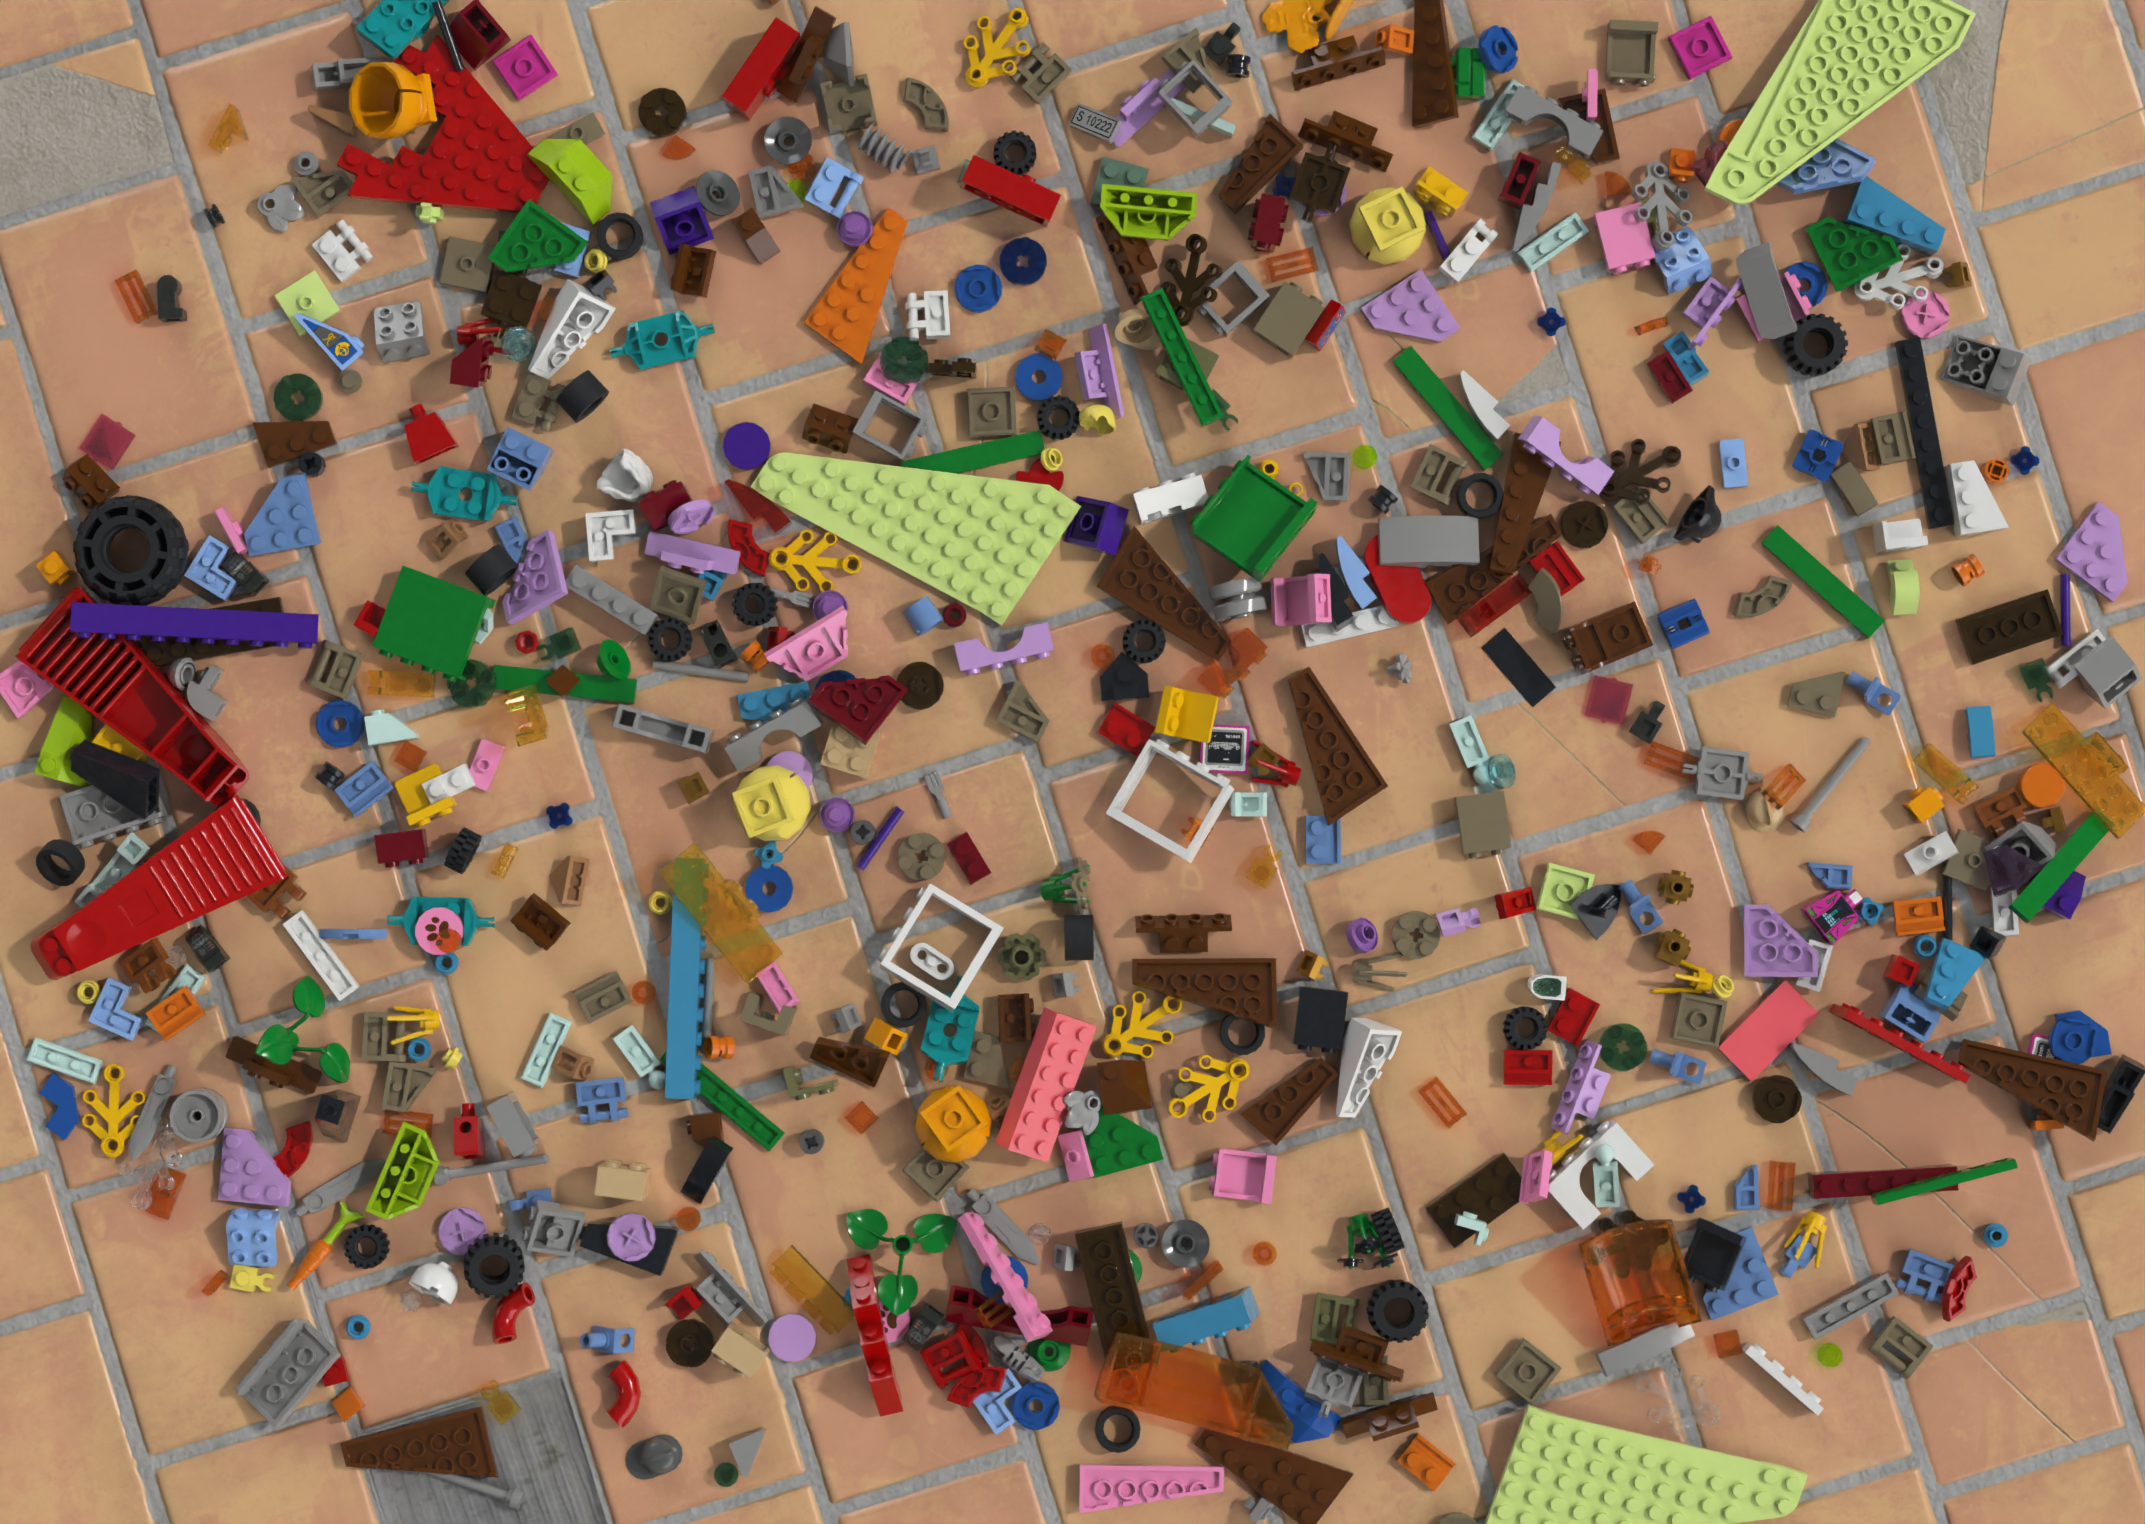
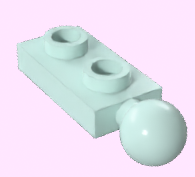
[1448,715,1492,784]
[613,1025,666,1090]
[1593,1144,1620,1207]

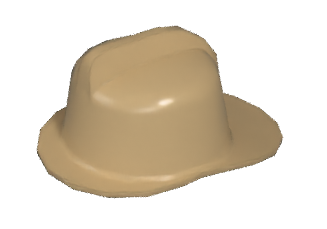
[1114,309,1162,351]
[1743,775,1785,832]

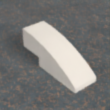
[1458,370,1510,441]

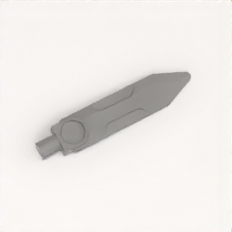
[130,1064,177,1160]
[295,1159,385,1217]
[966,1188,1040,1265]

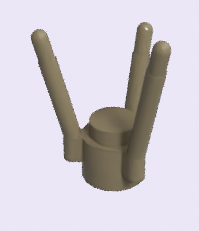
[1353,953,1408,992]

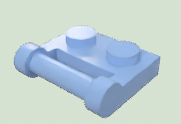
[803,157,864,220]

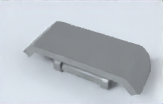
[1736,242,1797,339]

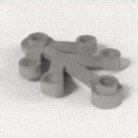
[1631,161,1692,251]

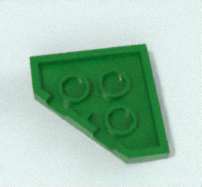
[487,199,588,272]
[1806,217,1903,293]
[1080,1103,1164,1178]

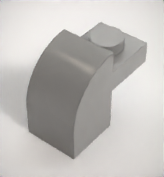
[187,665,228,721]

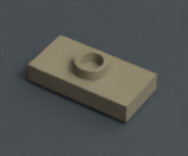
[551,112,605,145]

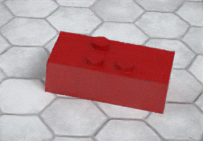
[722,17,801,121]
[959,155,1061,227]

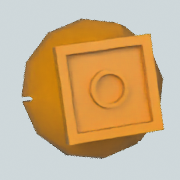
[349,62,437,139]
[914,1085,992,1163]

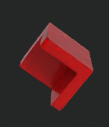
[353,600,386,637]
[1883,954,1920,987]
[665,1283,704,1319]

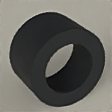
[556,370,609,423]
[465,544,519,596]
[1064,915,1094,961]

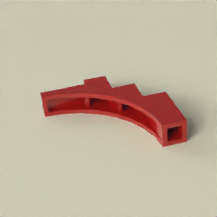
[846,1254,903,1417]

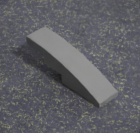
[1510,162,1562,255]
[1596,1314,1695,1377]

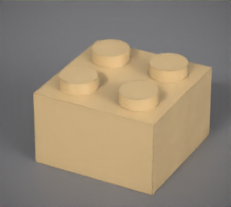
[820,722,881,779]
[594,1159,651,1201]
[711,1322,771,1378]

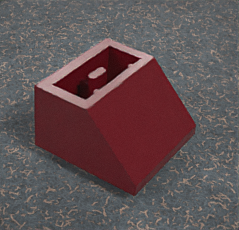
[450,0,511,70]
[449,335,494,388]
[638,480,693,532]

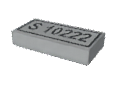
[1068,103,1122,144]

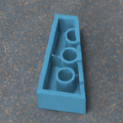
[1842,176,1946,256]
[1152,1286,1260,1353]

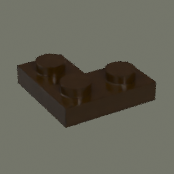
[928,358,977,378]

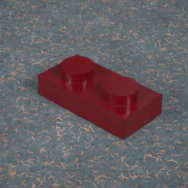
[1646,350,1693,404]
[947,832,992,885]

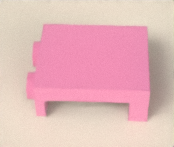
[1592,202,1655,275]
[1736,271,1812,342]
[1270,574,1332,626]
[1209,1148,1277,1204]

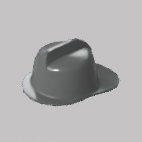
[626,1434,683,1480]

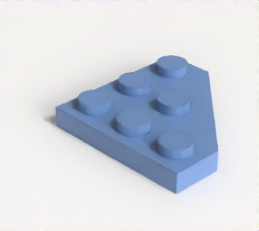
[1776,139,1876,194]
[244,473,321,556]
[1701,1226,1779,1321]

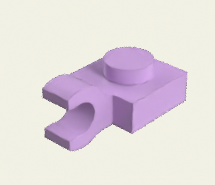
[1436,908,1481,937]

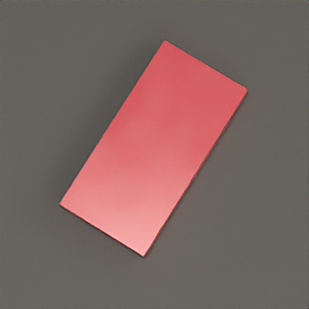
[1718,980,1819,1082]

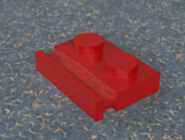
[1528,541,1585,597]
[1097,703,1156,757]
[1547,988,1601,1047]
[1503,1049,1553,1085]

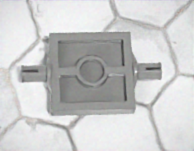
[1681,747,1764,800]
[1305,1357,1364,1418]

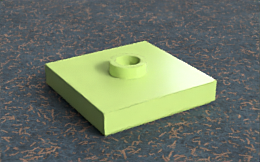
[274,270,342,336]
[1536,862,1595,920]

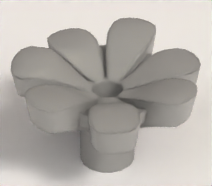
[1387,653,1413,683]

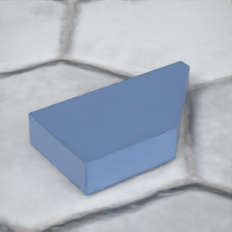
[494,516,527,565]
[1807,862,1853,890]
[1733,1165,1759,1210]

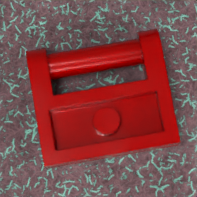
[920,1330,982,1389]

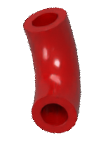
[492,1282,535,1344]
[607,1360,641,1427]

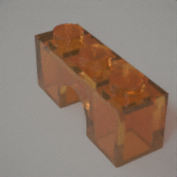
[1197,627,1268,699]

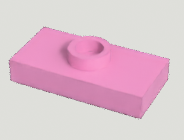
[1582,69,1598,121]
[215,507,248,555]
[470,738,505,792]
[755,961,800,1014]
[1057,1129,1094,1182]

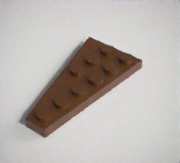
[1097,526,1231,662]
[1288,667,1388,826]
[1132,958,1278,1030]
[1958,1039,2107,1142]
[341,1406,499,1478]
[1195,1424,1353,1524]

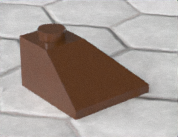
[1097,1060,1152,1116]

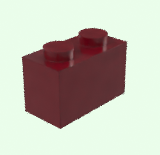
[1497,152,1541,210]
[374,829,429,868]

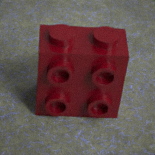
[1247,193,1289,255]

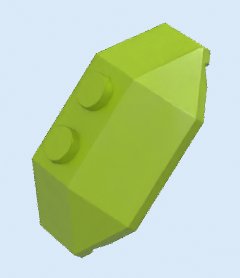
[527,139,613,226]
[1100,184,1197,241]
[365,1122,440,1220]

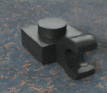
[1204,22,1241,66]
[1629,701,1665,744]

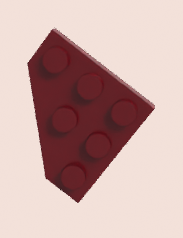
[807,675,908,746]

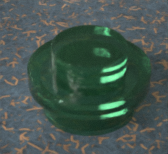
[714,1462,738,1487]

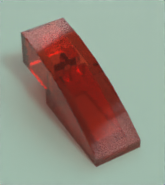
[725,479,792,535]
[1457,573,1532,638]

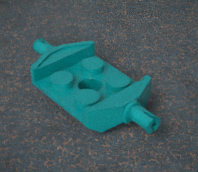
[609,310,715,371]
[411,466,518,522]
[387,897,495,946]
[920,977,980,1082]

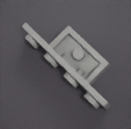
[694,1249,768,1327]

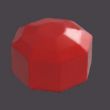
[515,630,540,654]

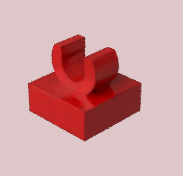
[767,626,795,651]

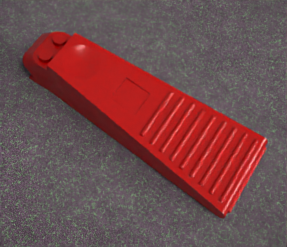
[15,585,249,806]
[30,794,288,980]

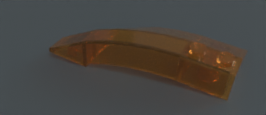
[1094,1331,1294,1450]

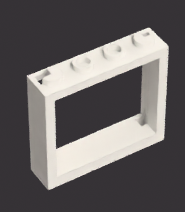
[1106,739,1234,863]
[878,883,1004,1013]

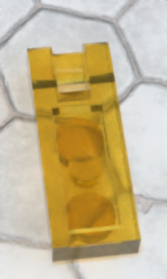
[367,670,436,698]
[1913,743,1979,805]

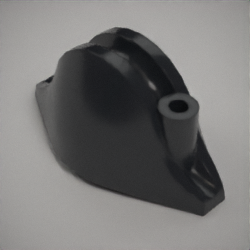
[1673,485,1721,543]

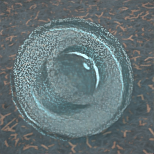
[501,326,537,361]
[1486,754,1516,790]

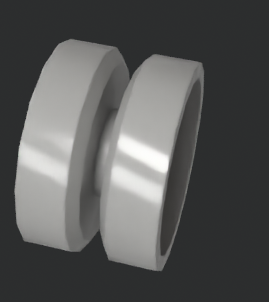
[1208,577,1267,621]
[169,1088,230,1143]

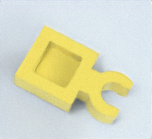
[230,1264,275,1292]

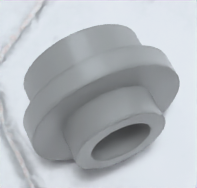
[294,152,319,176]

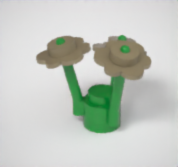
[1041,857,1091,914]

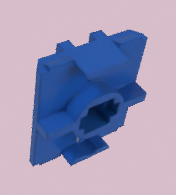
[1792,429,1844,482]
[1657,598,1710,650]

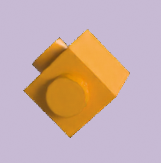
[36,551,76,586]
[1902,786,1945,823]
[864,1017,908,1056]

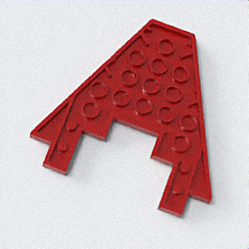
[337,35,550,213]

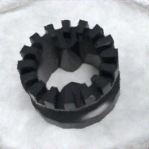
[204,204,225,228]

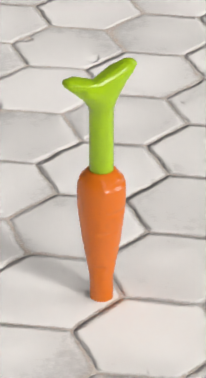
[287,1201,364,1291]

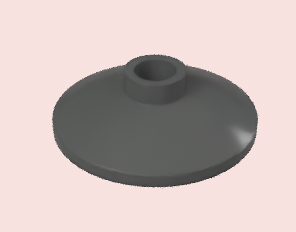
[764,117,812,164]
[695,170,740,216]
[1162,1219,1210,1268]

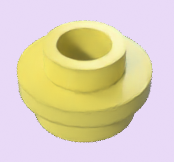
[584,249,607,273]
[1041,447,1063,471]
[649,891,673,915]
[1711,975,1734,999]
[76,980,101,1004]
[441,1047,463,1070]

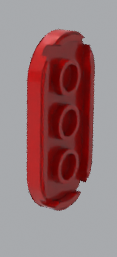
[1363,535,1431,624]

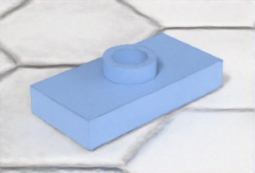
[1718,438,1748,489]

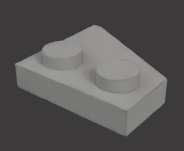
[748,166,804,219]
[1304,452,1351,502]

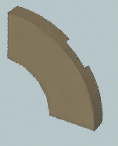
[904,77,949,132]
[1528,568,1564,634]
[1734,575,1793,617]

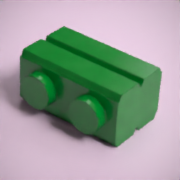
[1451,48,1485,100]

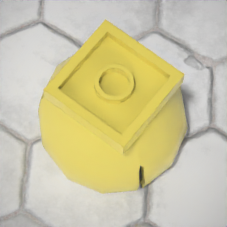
[1349,186,1427,265]
[732,765,811,842]

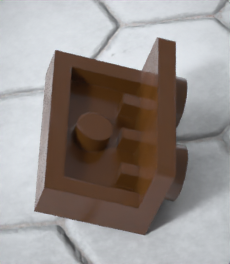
[671,243,716,298]
[802,403,858,454]
[62,454,120,509]
[510,893,571,951]
[997,993,1035,1043]

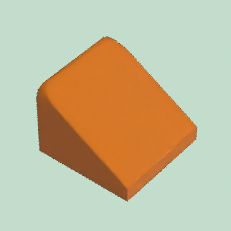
[331,1387,365,1422]

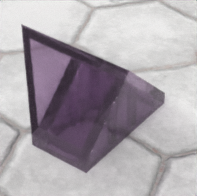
[1983,845,2044,897]

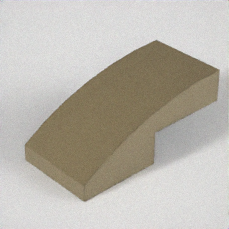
[1830,461,1878,517]

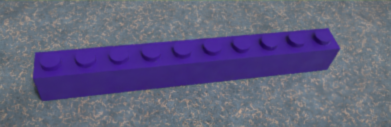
[70,602,319,649]

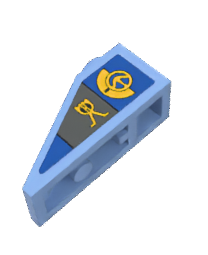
[294,313,365,371]

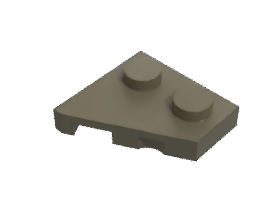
[1161,28,1212,94]
[291,169,353,218]
[1787,672,1846,717]
[996,680,1049,742]
[963,1031,1009,1089]
[381,1061,436,1113]

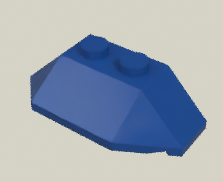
[1253,1359,1343,1443]

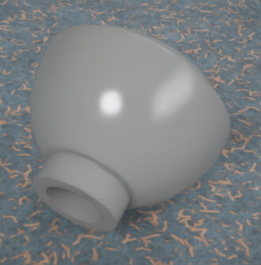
[164,657,197,691]

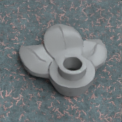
[257,185,305,232]
[1063,1090,1102,1135]

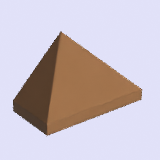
[1841,422,1880,471]
[549,856,589,906]

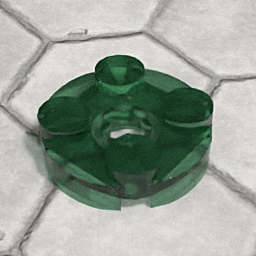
[880,336,929,384]
[274,373,323,422]
[447,659,496,708]
[1598,1023,1647,1071]

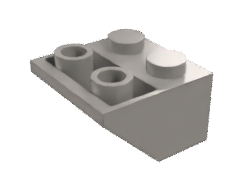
[2074,636,2142,709]

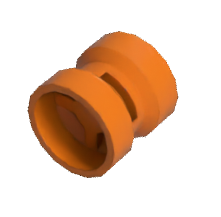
[1980,458,2009,485]
[1951,554,1985,586]
[739,640,770,673]
[703,1035,735,1059]

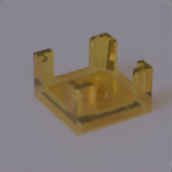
[504,684,549,747]

